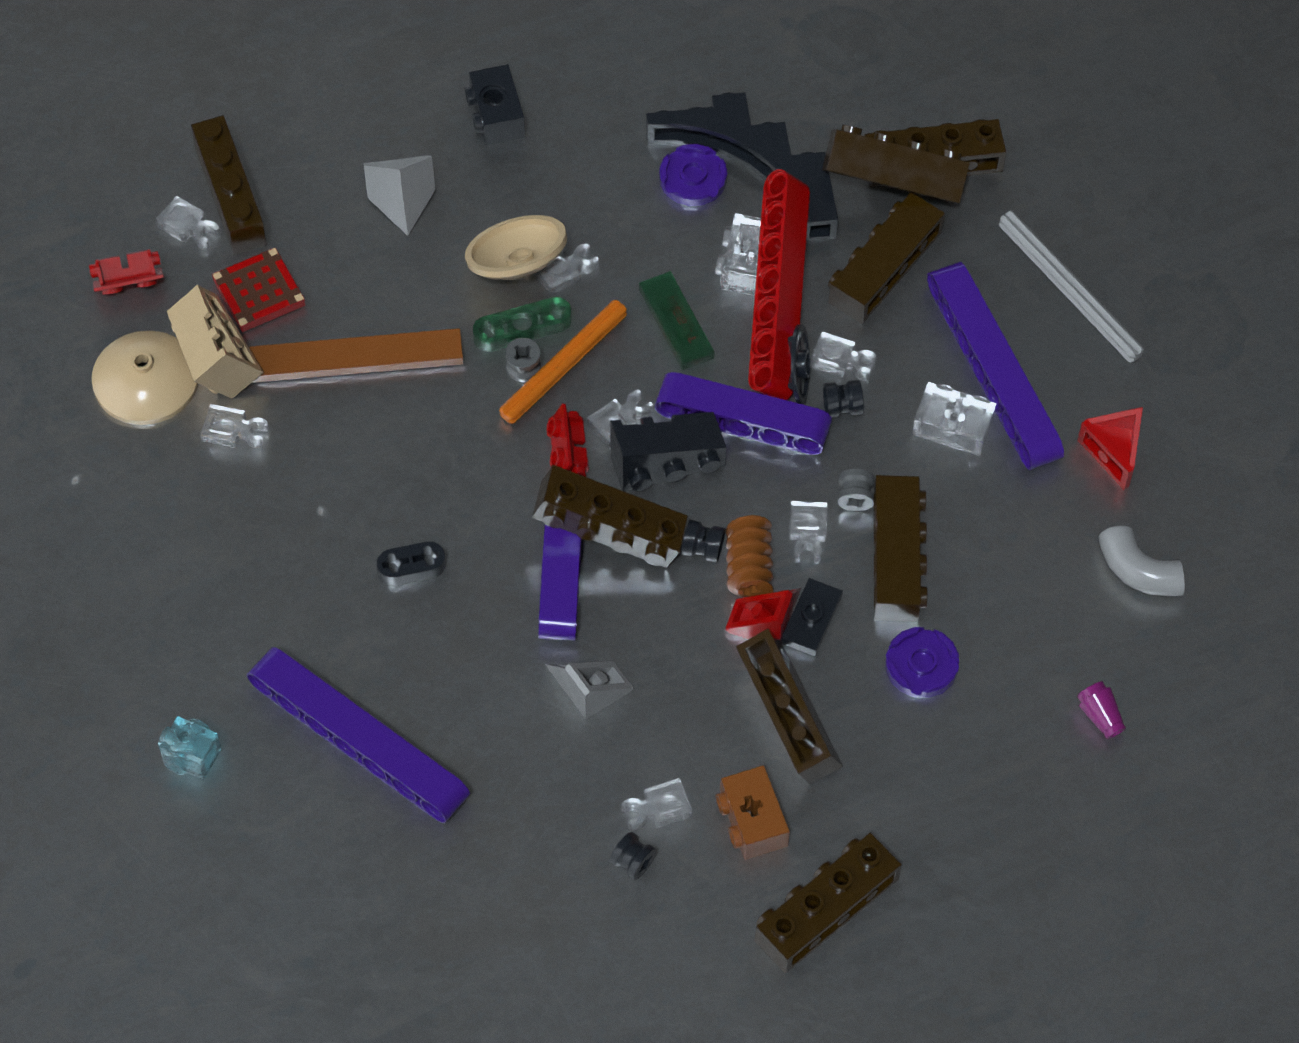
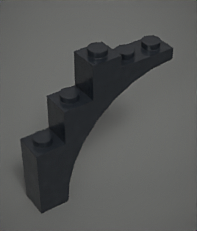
[646,92,838,242]

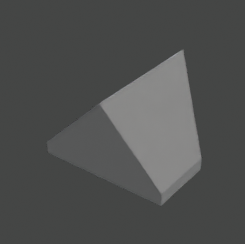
[363,155,436,236]
[545,661,634,719]

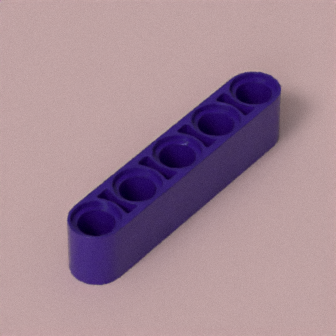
[654,372,832,455]
[538,524,581,641]

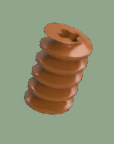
[726,515,774,597]

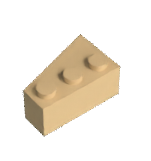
[166,285,263,399]

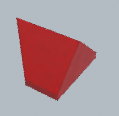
[1077,407,1143,490]
[725,587,802,641]

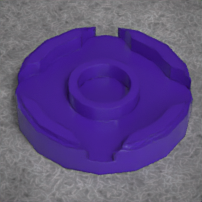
[659,144,727,207]
[885,627,959,698]

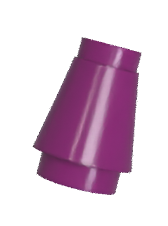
[1077,681,1126,740]

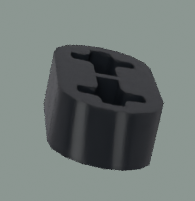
[377,541,446,586]

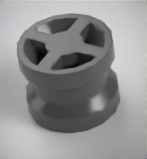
[505,338,541,382]
[838,469,875,511]

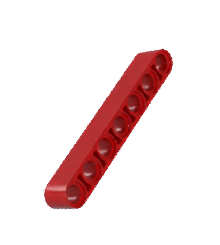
[748,169,810,400]

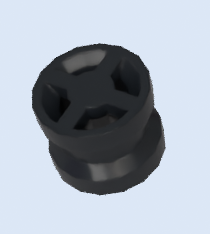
[610,831,657,880]

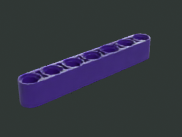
[927,262,1064,470]
[247,647,470,823]

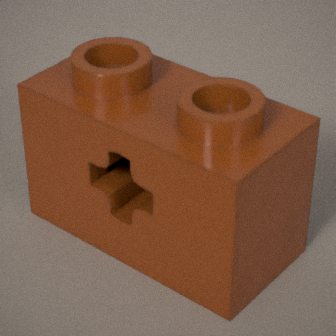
[715,765,790,860]

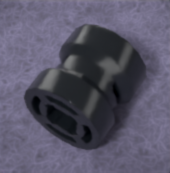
[823,380,864,418]
[681,519,726,563]

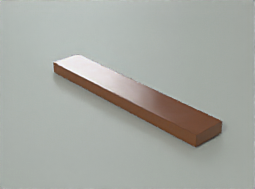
[249,328,463,383]

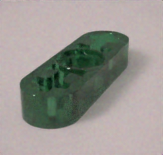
[473,297,572,352]

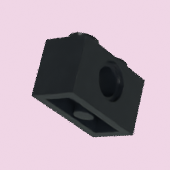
[464,64,525,146]

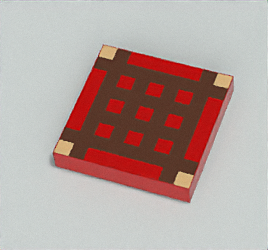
[212,248,306,333]

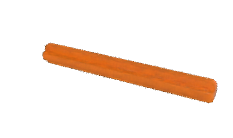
[499,300,627,424]

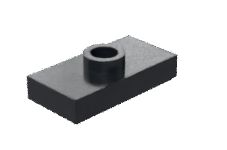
[781,578,843,656]

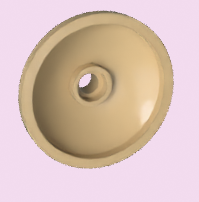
[465,215,567,280]
[92,331,198,425]

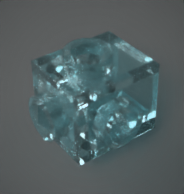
[158,716,222,780]

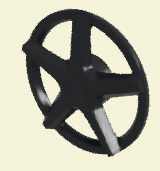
[788,324,811,404]

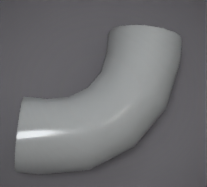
[1098,526,1185,597]

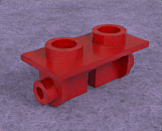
[89,249,164,294]
[547,403,589,477]

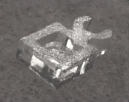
[155,196,221,250]
[535,243,599,296]
[811,332,876,380]
[587,390,653,449]
[200,404,269,448]
[789,501,827,564]
[621,778,693,831]

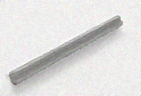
[999,211,1144,363]

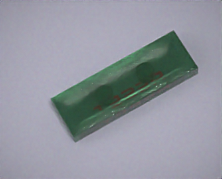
[639,271,715,371]

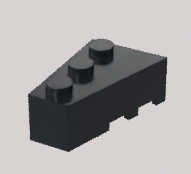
[610,412,727,492]

